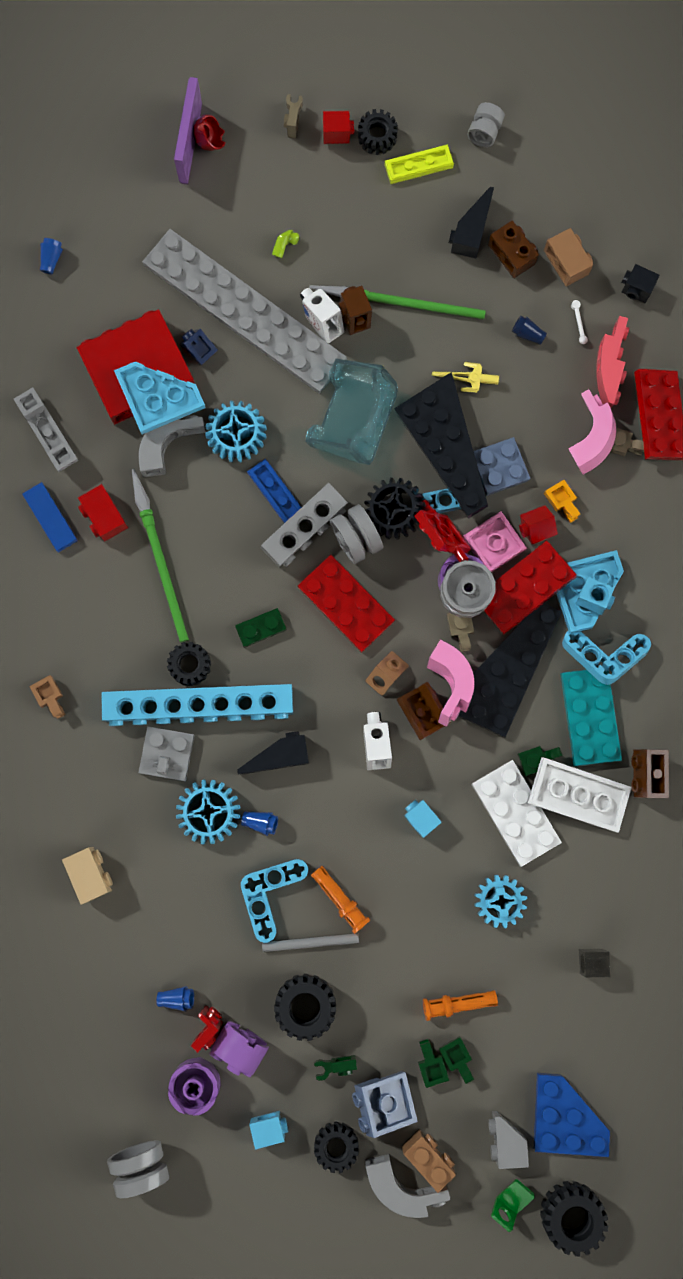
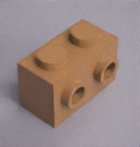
[544,228,593,287]
[402,1129,456,1193]

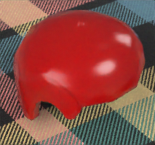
[194,115,226,151]

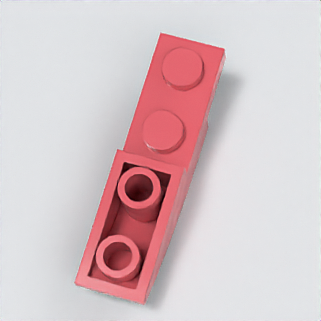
[596,316,629,408]

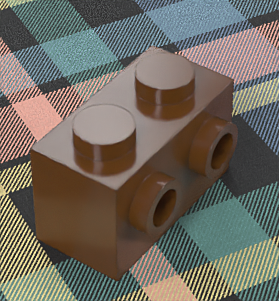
[488,220,539,279]
[338,285,372,335]
[631,749,669,798]

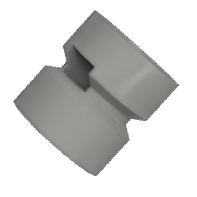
[467,102,505,148]

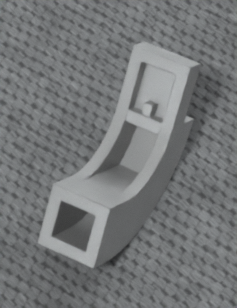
[139,415,206,478]
[365,1154,450,1218]

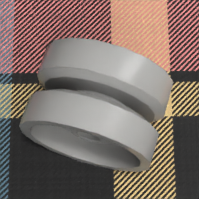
[330,504,383,565]
[440,561,496,618]
[107,1140,170,1199]

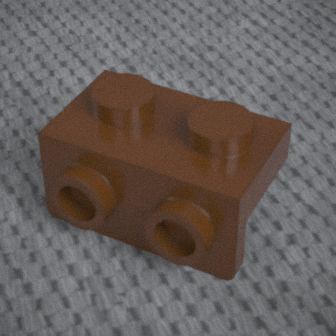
[397,682,451,740]

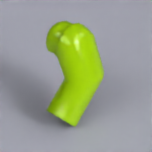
[272,230,299,258]

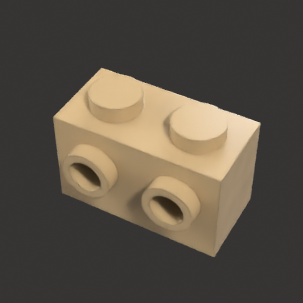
[62,847,113,905]

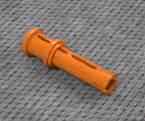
[311,865,370,934]
[422,990,498,1021]

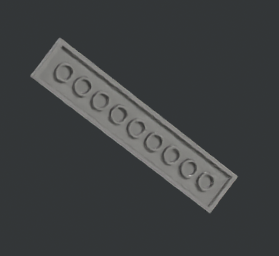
[142,229,347,394]

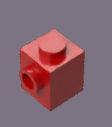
[323,111,354,144]
[519,505,558,545]

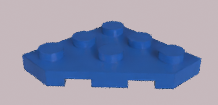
[533,1073,610,1157]

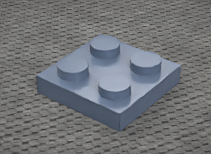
[473,437,530,496]

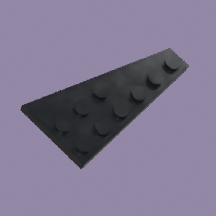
[394,372,488,519]
[443,603,562,738]

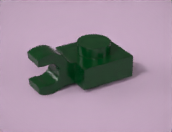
[517,746,562,776]
[439,1036,474,1084]
[418,1039,449,1088]
[314,1055,357,1081]

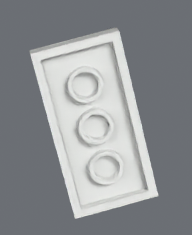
[528,758,632,833]
[472,760,562,867]

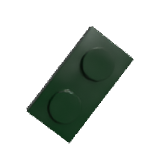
[235,608,287,648]

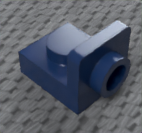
[180,329,218,365]

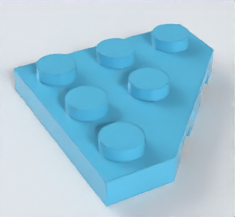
[114,362,206,434]
[557,550,624,634]

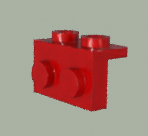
[190,1005,223,1053]

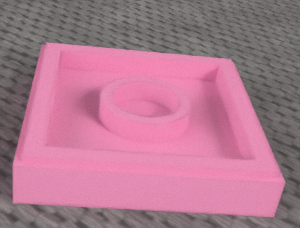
[463,511,527,572]

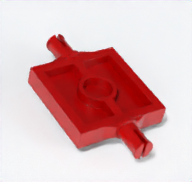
[415,500,471,562]

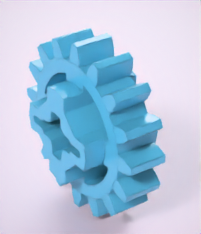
[474,875,527,928]

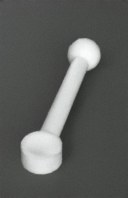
[571,300,588,344]

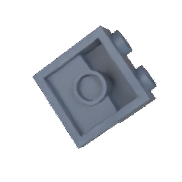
[352,1071,418,1138]

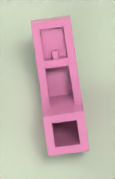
[568,389,616,475]
[427,640,474,727]

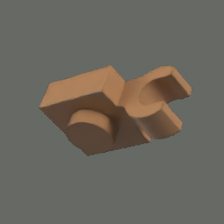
[29,675,66,719]

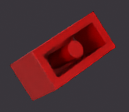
[78,484,128,542]

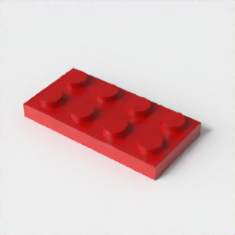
[634,369,683,460]
[484,540,577,635]
[297,555,395,653]

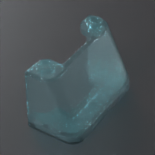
[305,359,398,465]

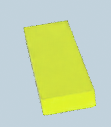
[384,144,454,184]

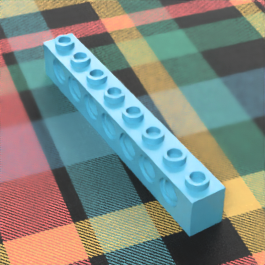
[102,684,293,726]

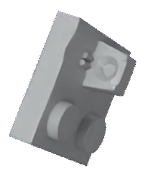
[138,726,195,781]

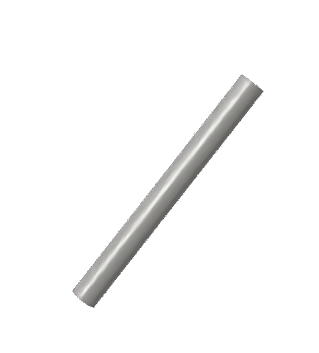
[262,933,359,952]

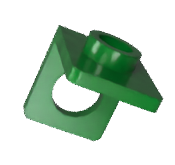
[491,1179,535,1232]

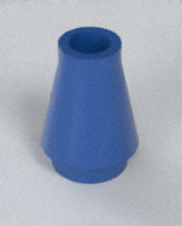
[40,238,63,274]
[241,811,278,836]
[157,986,194,1012]

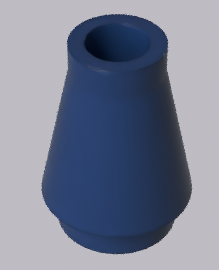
[512,316,547,345]

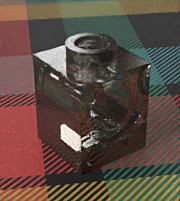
[579,949,610,978]

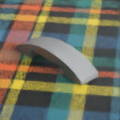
[14,387,79,472]

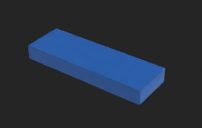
[247,459,302,523]
[22,482,78,553]

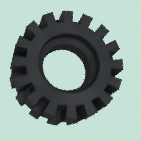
[358,109,398,155]
[167,642,211,686]
[314,1122,359,1173]

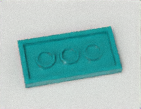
[560,670,622,766]

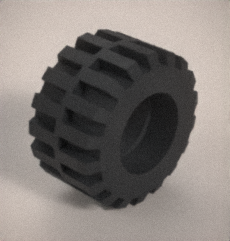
[274,974,336,1041]
[540,1181,608,1257]

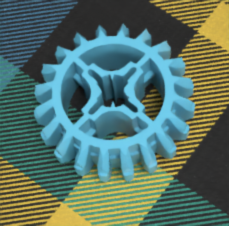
[205,400,267,463]
[176,780,241,844]

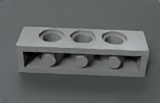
[260,483,348,568]

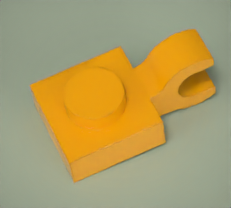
[544,480,580,523]

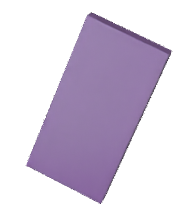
[174,77,202,184]

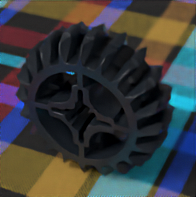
[364,477,426,540]

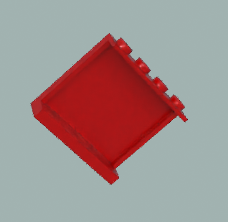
[76,309,195,425]

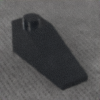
[448,187,494,259]
[237,731,309,775]

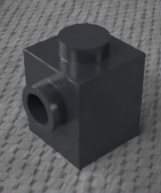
[621,264,660,303]

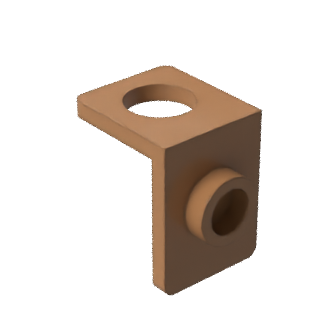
[366,651,409,696]

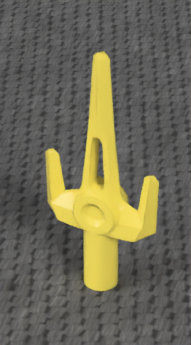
[432,362,499,393]

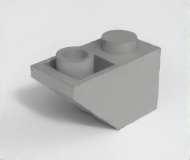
[488,1111,529,1169]

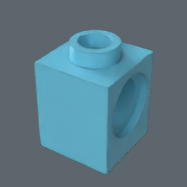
[576,577,615,615]
[403,799,442,838]
[249,1111,288,1150]

